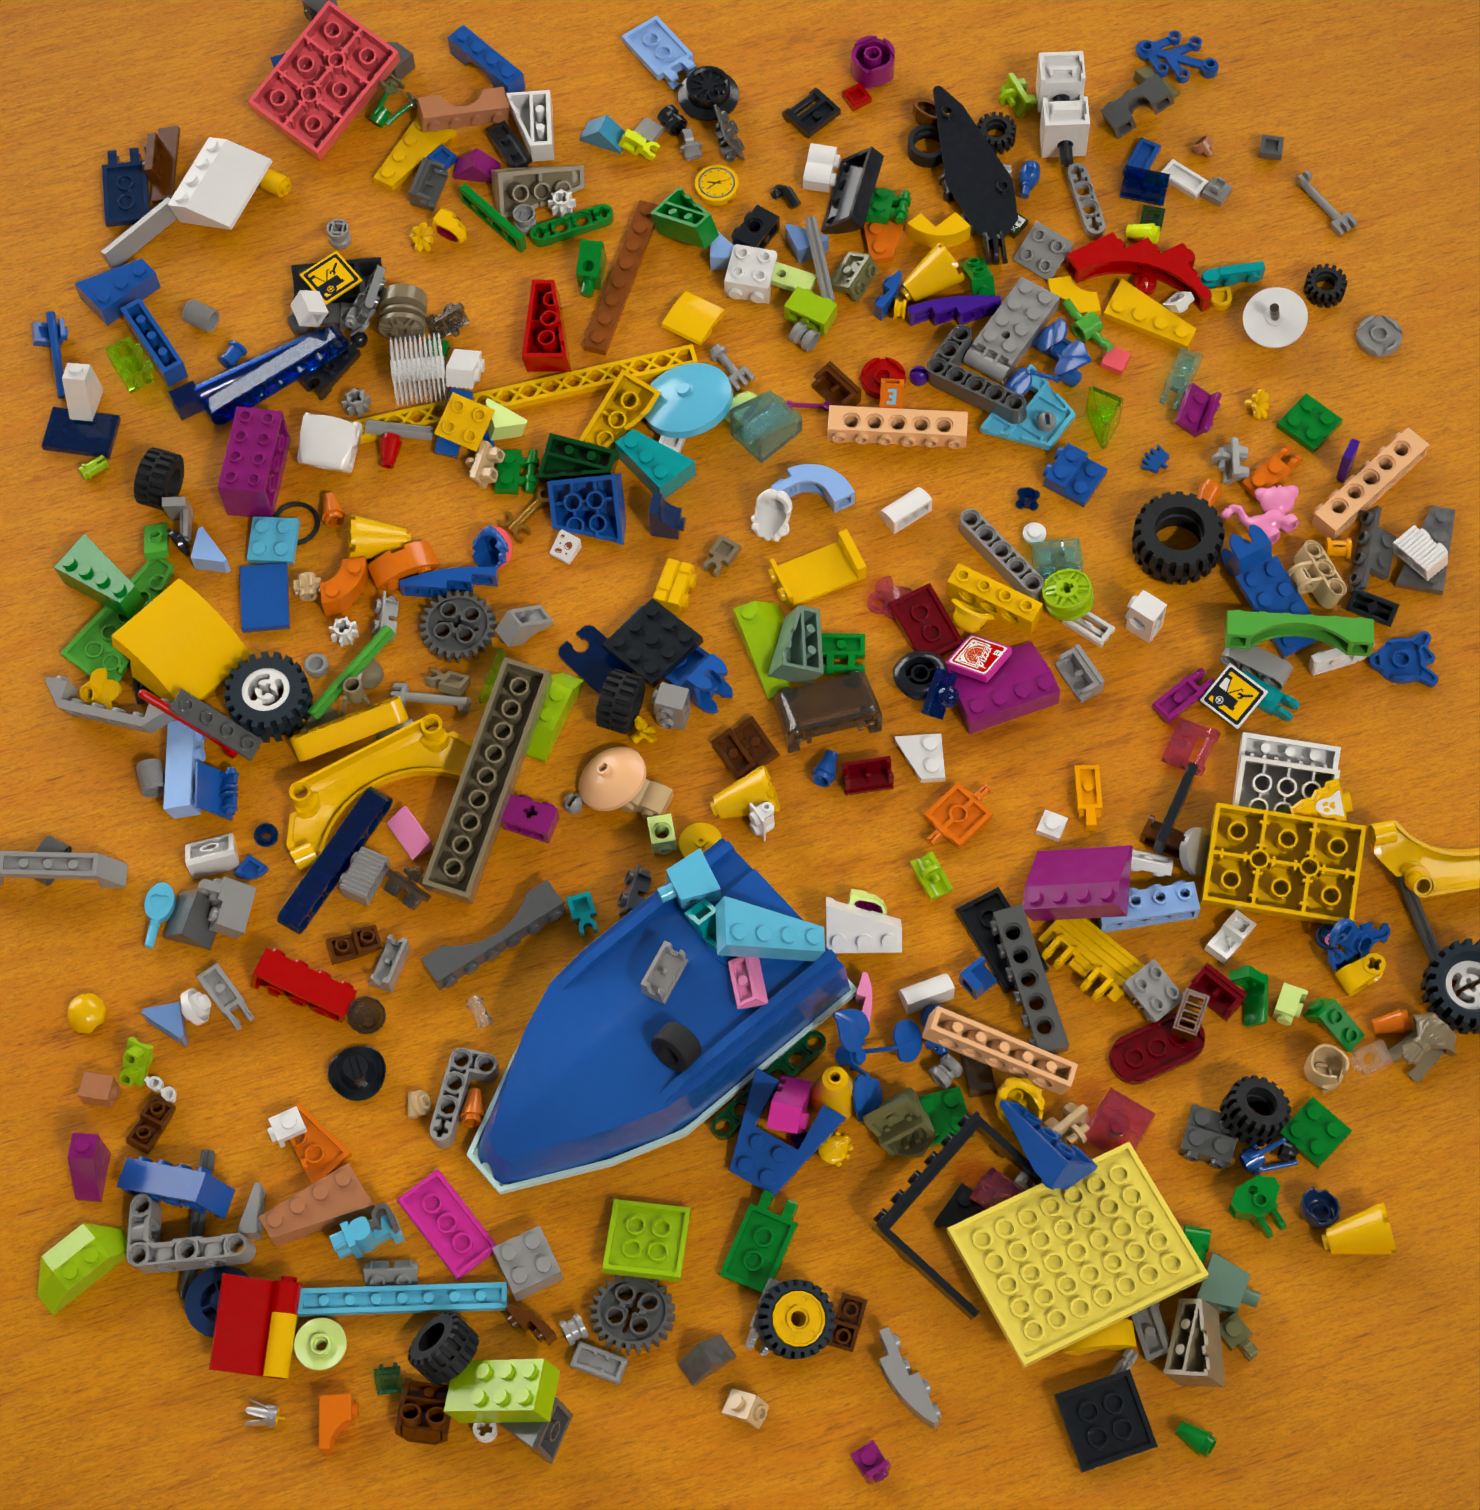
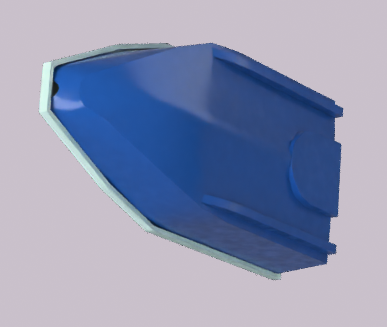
[466,838,858,1195]

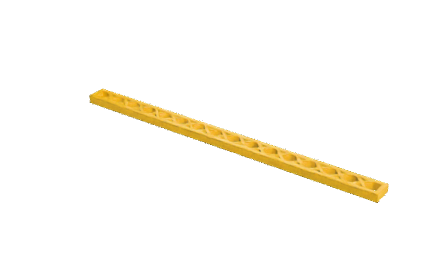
[350,344,698,444]

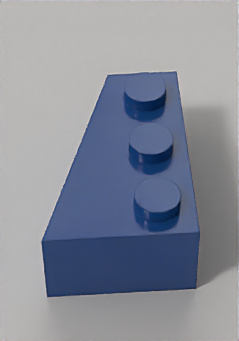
[75,258,161,326]

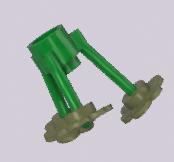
[368,74,417,128]

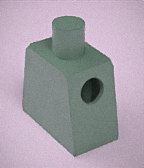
[1196,1253,1261,1314]

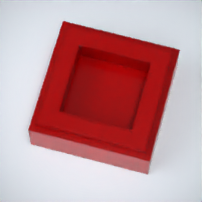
[842,83,872,111]

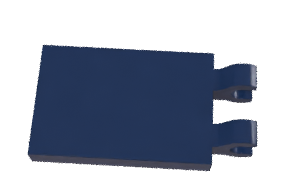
[102,148,150,227]

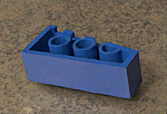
[116,1156,235,1219]

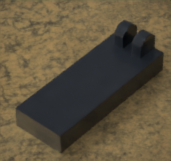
[485,120,532,168]

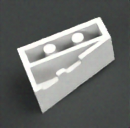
[506,90,555,162]
[826,897,902,953]

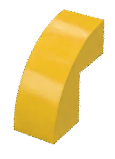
[907,212,971,248]
[1063,1319,1137,1356]

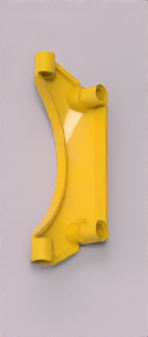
[286,714,473,871]
[1368,820,1480,898]

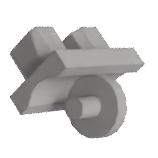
[1211,437,1249,486]

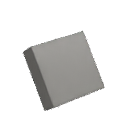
[634,117,664,143]

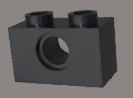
[731,205,780,249]

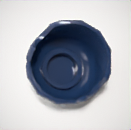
[1300,1187,1341,1228]

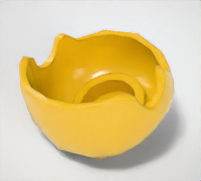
[67,993,106,1034]

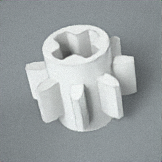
[548,189,576,217]
[329,616,359,647]

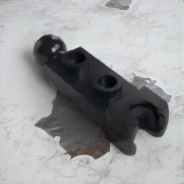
[303,332,368,400]

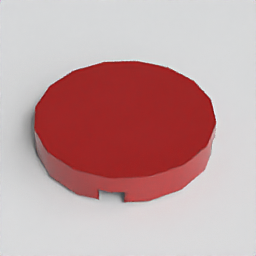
[860,357,906,399]

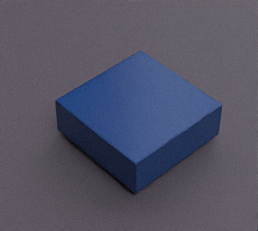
[426,144,457,171]

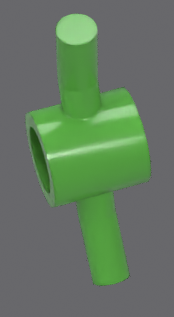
[1062,298,1114,352]

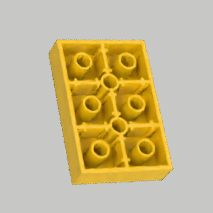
[1200,803,1367,925]

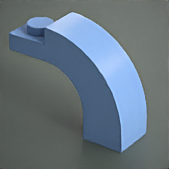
[771,464,855,513]

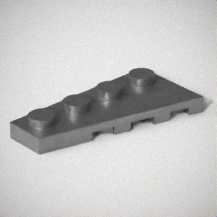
[1394,506,1455,596]

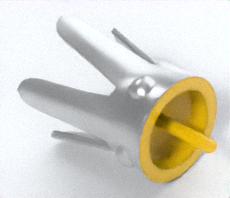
[244,1398,285,1428]

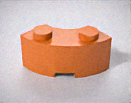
[367,541,439,591]
[320,557,369,617]

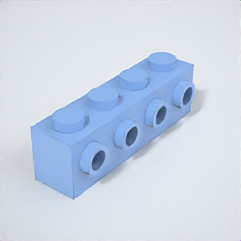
[163,720,206,819]
[1097,880,1200,932]

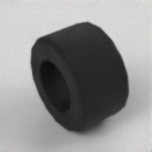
[651,1022,702,1072]

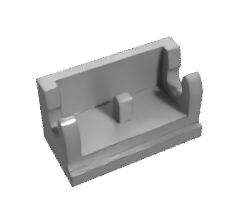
[1055,644,1105,703]
[369,934,411,993]
[640,940,688,1005]

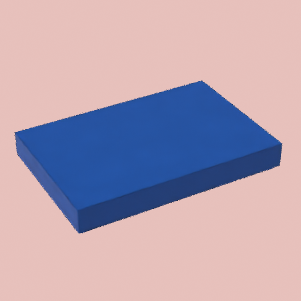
[240,562,290,633]

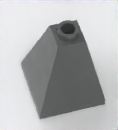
[497,1398,573,1464]

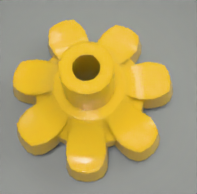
[409,222,434,252]
[1245,389,1269,419]
[631,716,658,744]

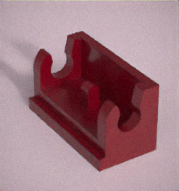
[842,756,894,796]
[1188,962,1247,1022]

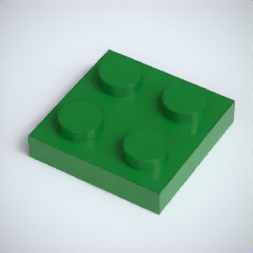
[1276,393,1343,454]
[919,1086,974,1148]
[1279,1096,1352,1169]

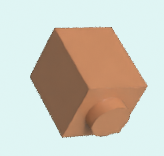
[78,1071,120,1108]

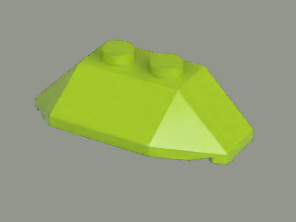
[526,672,584,763]
[37,1223,128,1316]

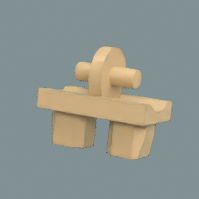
[465,441,505,489]
[1044,1102,1092,1145]

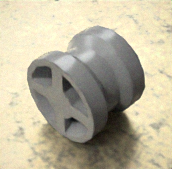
[559,1313,589,1346]

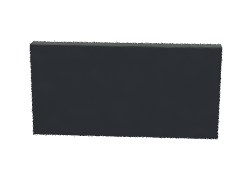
[955,887,1049,994]

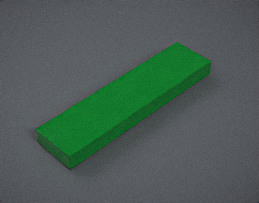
[459,183,527,253]

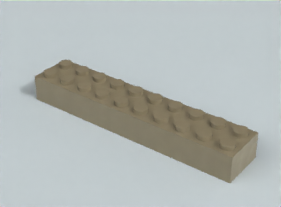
[422,657,553,905]

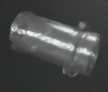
[466,994,493,1028]

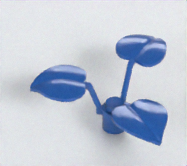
[1004,318,1092,396]
[833,1009,922,1122]

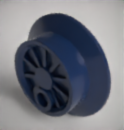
[185,1266,250,1338]

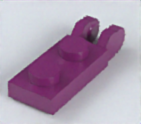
[1151,668,1215,724]

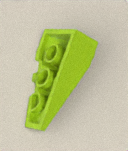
[733,601,790,701]

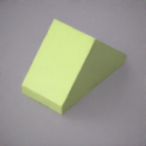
[485,398,528,441]

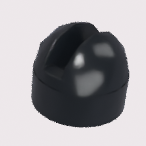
[1277,1140,1299,1162]

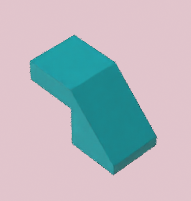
[684,898,724,958]

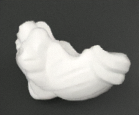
[751,489,793,542]

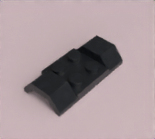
[291,257,384,304]

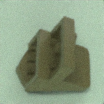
[863,1088,936,1158]

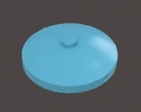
[645,363,733,438]

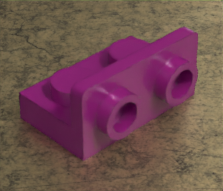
[1174,383,1222,437]

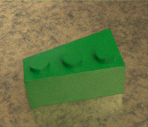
[650,186,719,249]

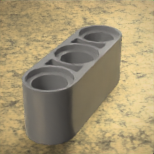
[1220,645,1293,690]

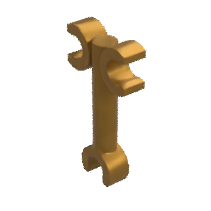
[497,487,550,544]

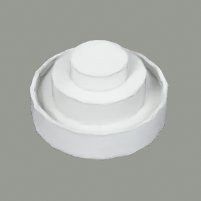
[180,988,211,1026]

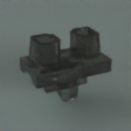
[426,303,470,340]
[384,866,431,910]

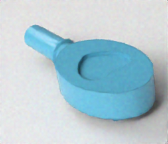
[144,882,176,949]

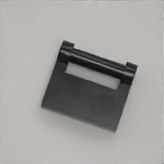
[782,87,841,139]

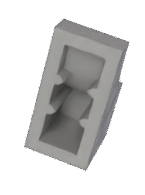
[495,605,554,647]

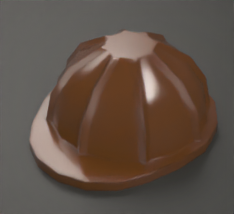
[913,98,948,126]

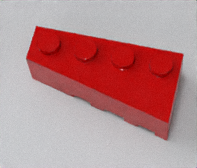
[522,280,572,372]
[250,948,357,1023]

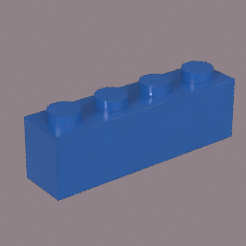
[120,298,188,387]

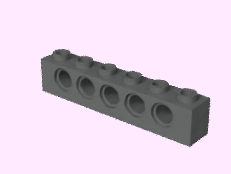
[989,904,1069,1054]

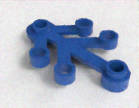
[1136,30,1219,83]

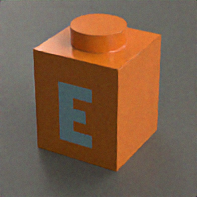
[879,378,904,409]

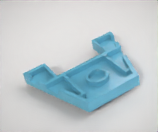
[980,364,1076,451]

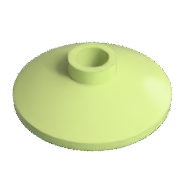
[294,1318,347,1371]

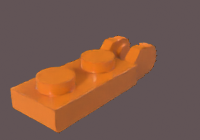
[1241,445,1303,501]

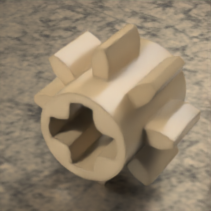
[293,572,321,601]

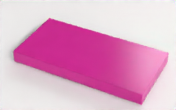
[396,1169,497,1281]

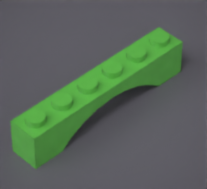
[1225,610,1374,657]

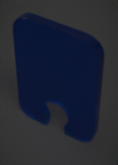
[559,625,633,694]

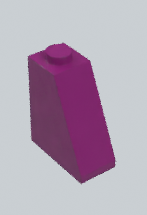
[68,1132,111,1202]

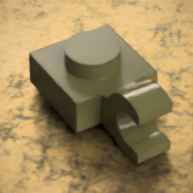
[1220,1313,1259,1361]

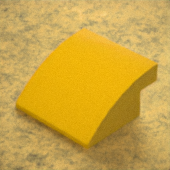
[111,578,251,701]

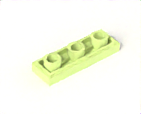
[771,262,817,292]

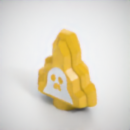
[1290,779,1353,823]

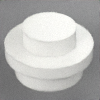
[1023,522,1046,546]

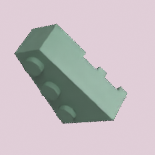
[768,605,824,685]

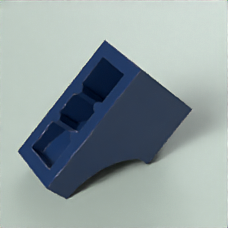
[649,493,686,540]

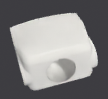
[297,412,363,473]

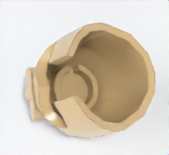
[1304,1044,1350,1094]

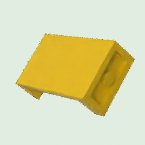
[767,529,867,609]

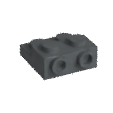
[1179,1104,1237,1170]

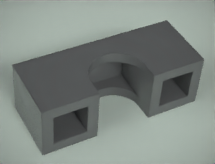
[1101,74,1174,139]

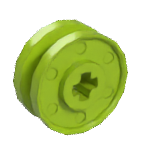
[1042,569,1094,621]

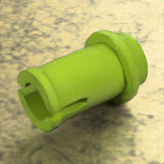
[78,455,109,480]

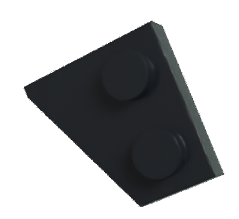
[934,1183,995,1228]

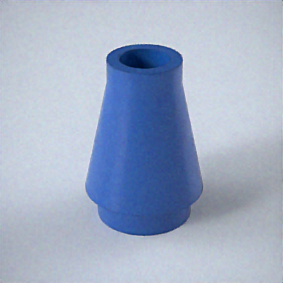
[812,750,839,787]

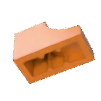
[319,1394,359,1454]

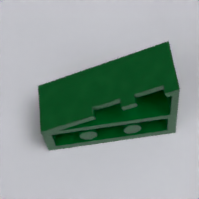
[537,433,619,483]

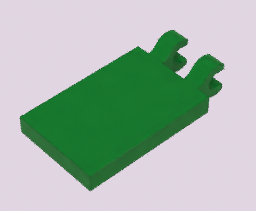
[719,1189,798,1294]

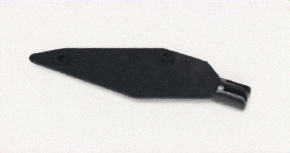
[933,86,1019,266]

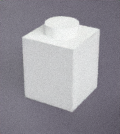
[290,290,328,327]

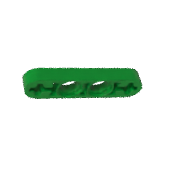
[530,204,614,247]

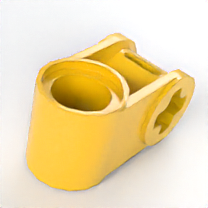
[1335,953,1386,996]

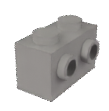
[652,682,691,731]

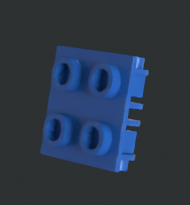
[195,761,239,821]

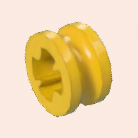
[893,298,907,320]

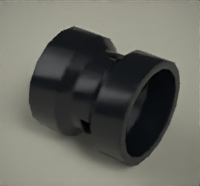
[657,105,688,136]

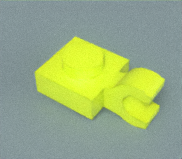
[618,129,660,161]

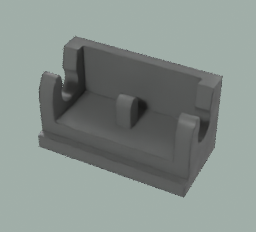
[408,157,449,211]

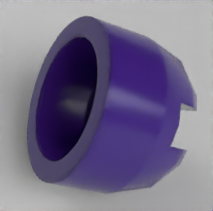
[910,366,928,386]

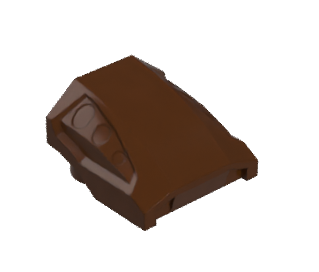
[395,1378,451,1445]

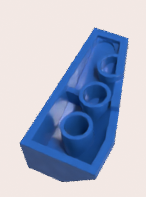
[1000,1100,1098,1190]

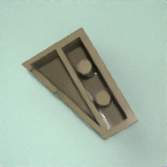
[1163,1298,1225,1388]

